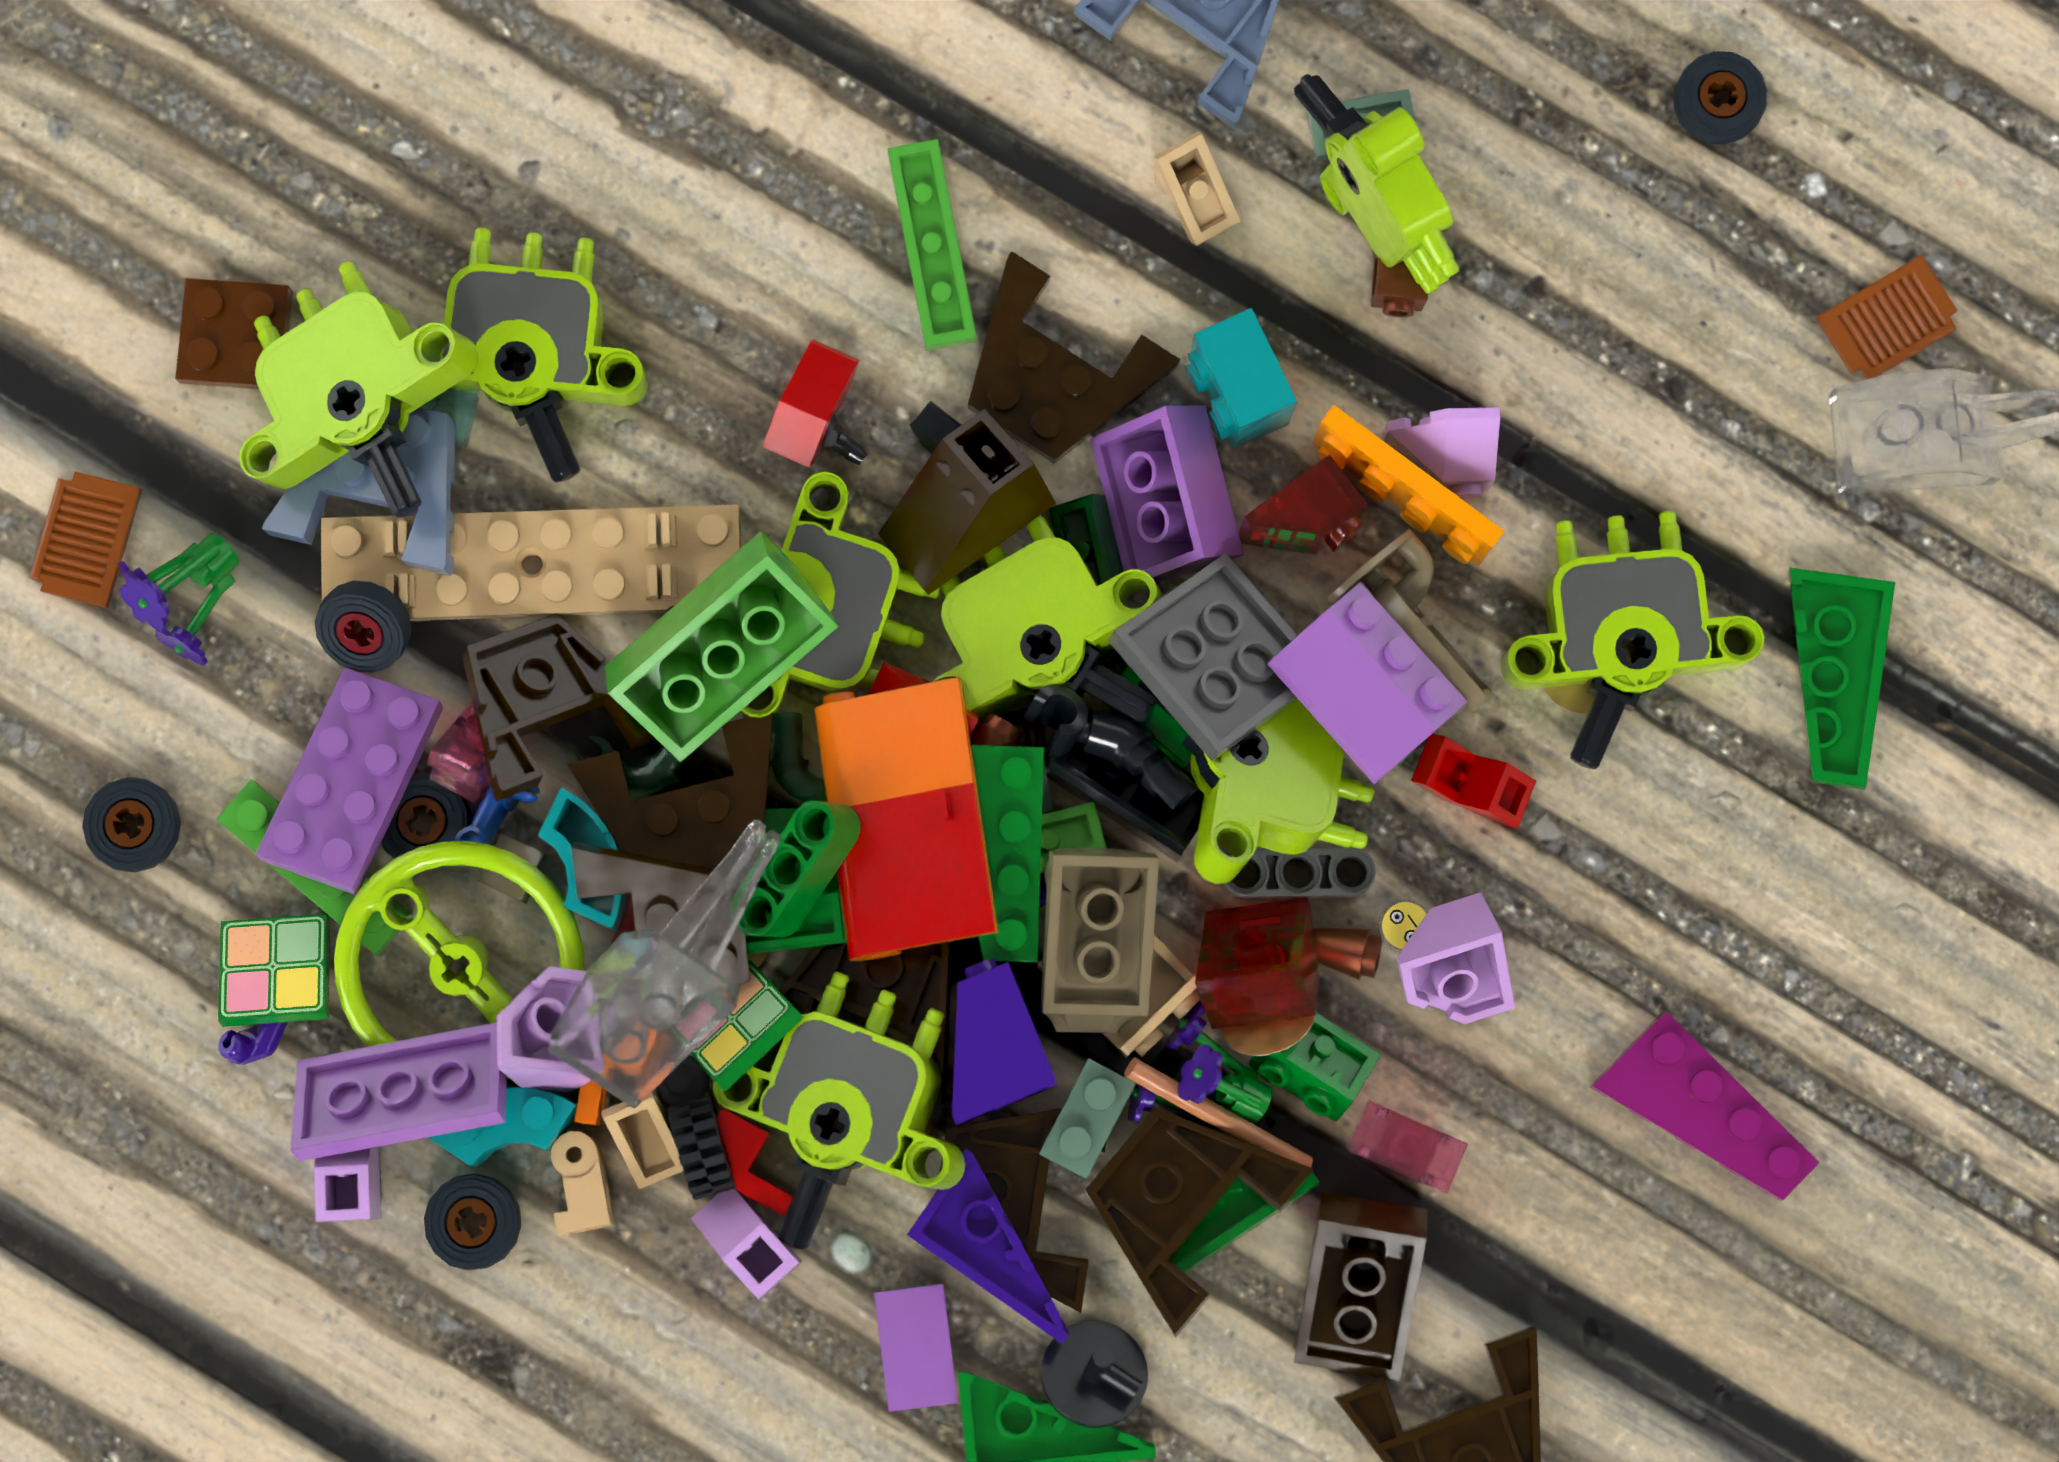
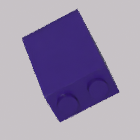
[952,958,1057,1126]

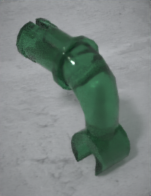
[770,712,827,803]
[576,736,698,794]

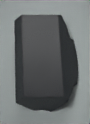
[909,401,961,454]

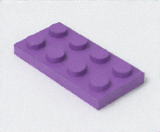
[256,667,444,895]
[290,1022,507,1162]

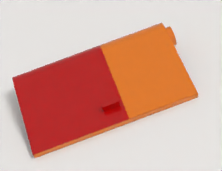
[814,677,998,961]

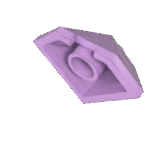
[1383,407,1500,500]
[1397,892,1515,1024]
[497,966,600,1093]

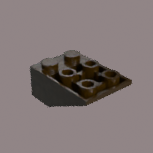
[878,409,1056,595]

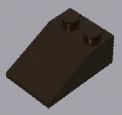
[1294,1191,1427,1381]

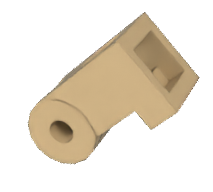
[551,1131,616,1236]

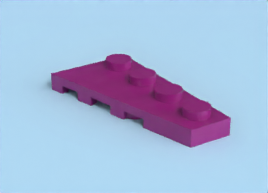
[1590,1011,1820,1200]

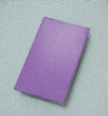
[874,1284,958,1412]

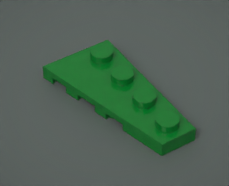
[971,745,1044,962]

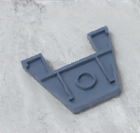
[1074,0,1280,130]
[262,408,455,576]

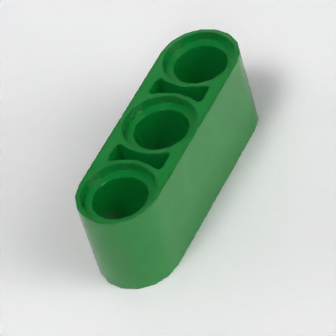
[735,800,861,938]

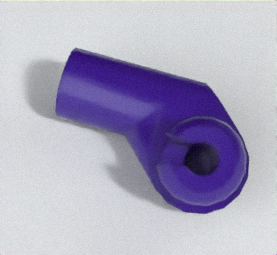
[218,1022,288,1065]

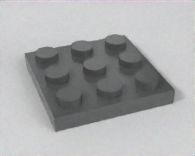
[1108,553,1298,762]

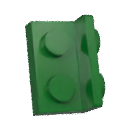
[1248,1012,1381,1121]

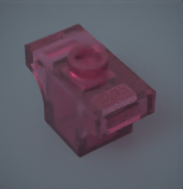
[426,702,490,804]
[1346,1100,1468,1193]

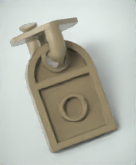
[1279,528,1495,713]

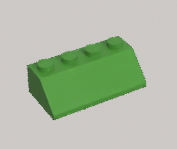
[604,531,839,762]

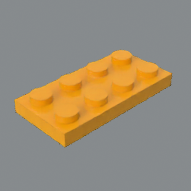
[1312,405,1505,566]

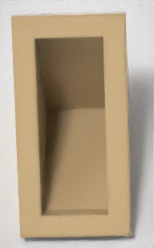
[601,1090,683,1189]

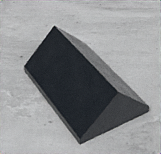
[1046,709,1204,863]

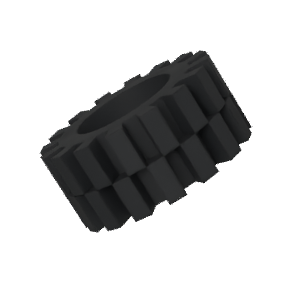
[668,1095,736,1200]

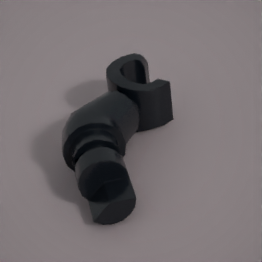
[1023,685,1199,810]

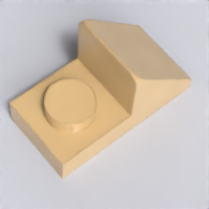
[1154,131,1240,246]

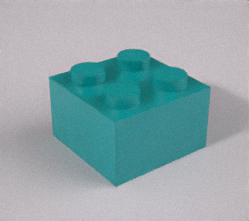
[1185,308,1297,450]

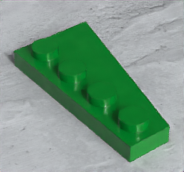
[1789,568,1895,790]

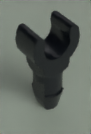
[822,414,867,465]

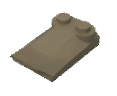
[1040,847,1159,1033]

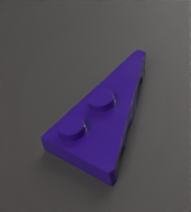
[907,1149,1070,1344]

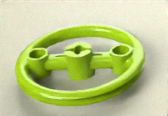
[334,841,585,1079]

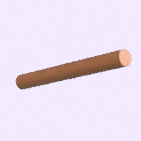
[1125,1058,1313,1168]

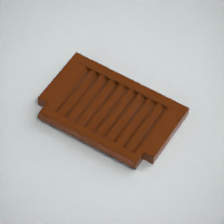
[1815,255,1958,381]
[29,472,142,609]

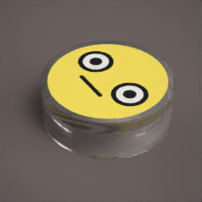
[1378,899,1428,953]

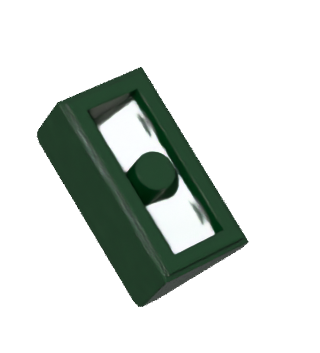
[1049,494,1132,595]

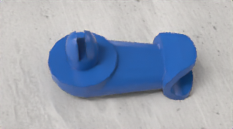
[455,784,540,846]

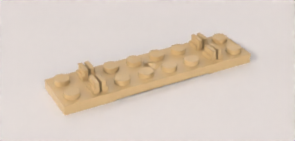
[321,504,741,623]

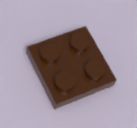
[175,278,293,389]

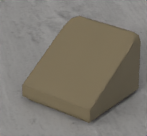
[478,834,549,904]

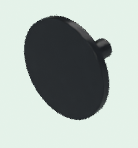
[1041,1321,1148,1428]

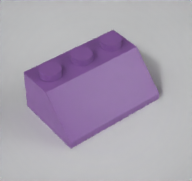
[1090,406,1244,582]
[1267,582,1467,784]

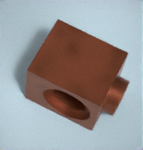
[1371,254,1428,318]

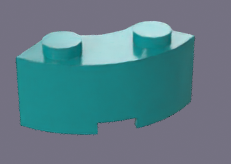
[538,787,629,933]
[427,1088,577,1167]

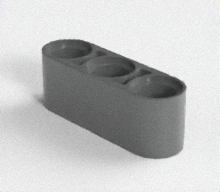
[1220,847,1376,900]

